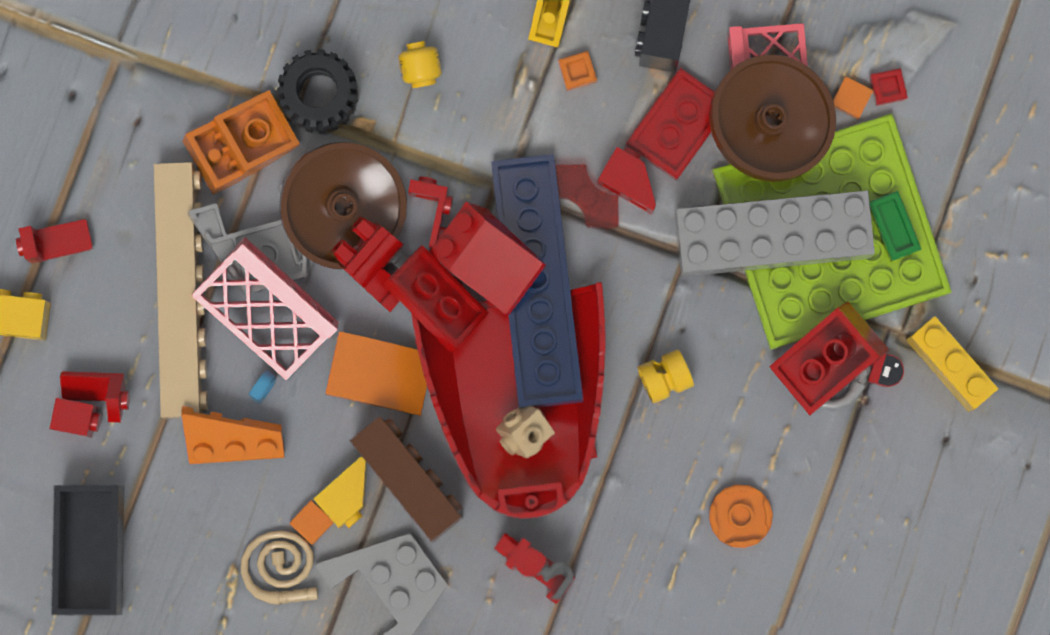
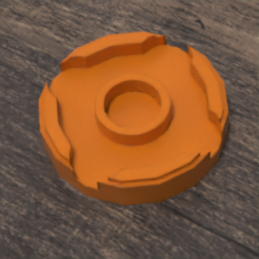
[709,484,773,548]

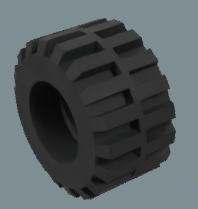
[277,49,359,134]

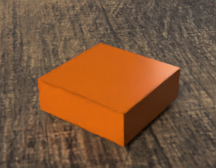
[558,51,597,91]
[833,76,874,120]
[289,500,334,545]

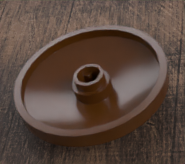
[709,55,836,182]
[279,142,407,269]

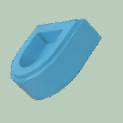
[249,370,277,404]

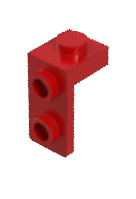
[408,176,453,251]
[16,219,93,264]
[59,371,130,423]

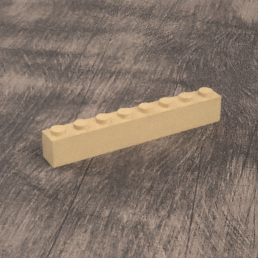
[154,162,208,419]

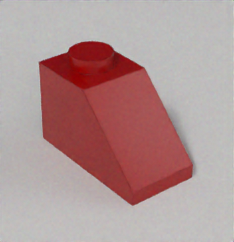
[597,147,656,215]

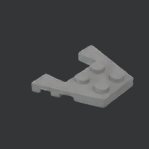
[188,185,307,295]
[315,533,448,635]

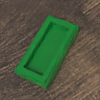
[869,191,922,262]

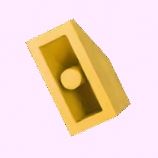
[528,0,572,48]
[313,456,367,529]

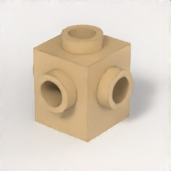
[495,406,555,458]

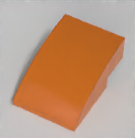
[182,90,300,195]
[325,331,427,416]

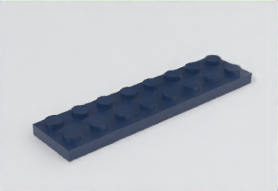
[491,154,583,409]

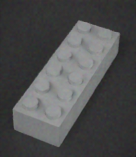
[674,191,875,277]

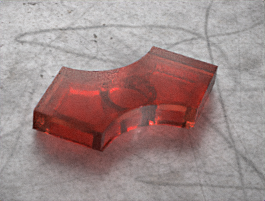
[555,164,619,228]

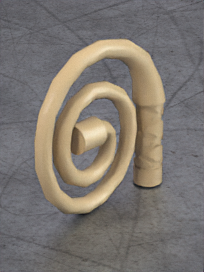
[241,530,318,605]

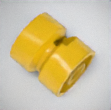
[637,349,694,404]

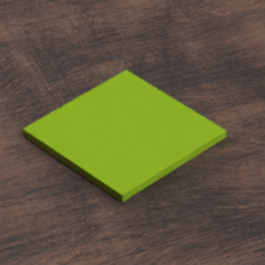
[712,114,952,350]

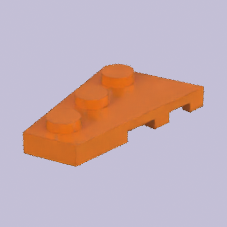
[181,406,285,464]

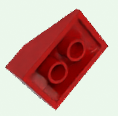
[430,202,546,315]
[769,301,889,416]

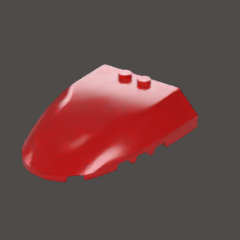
[411,282,605,519]

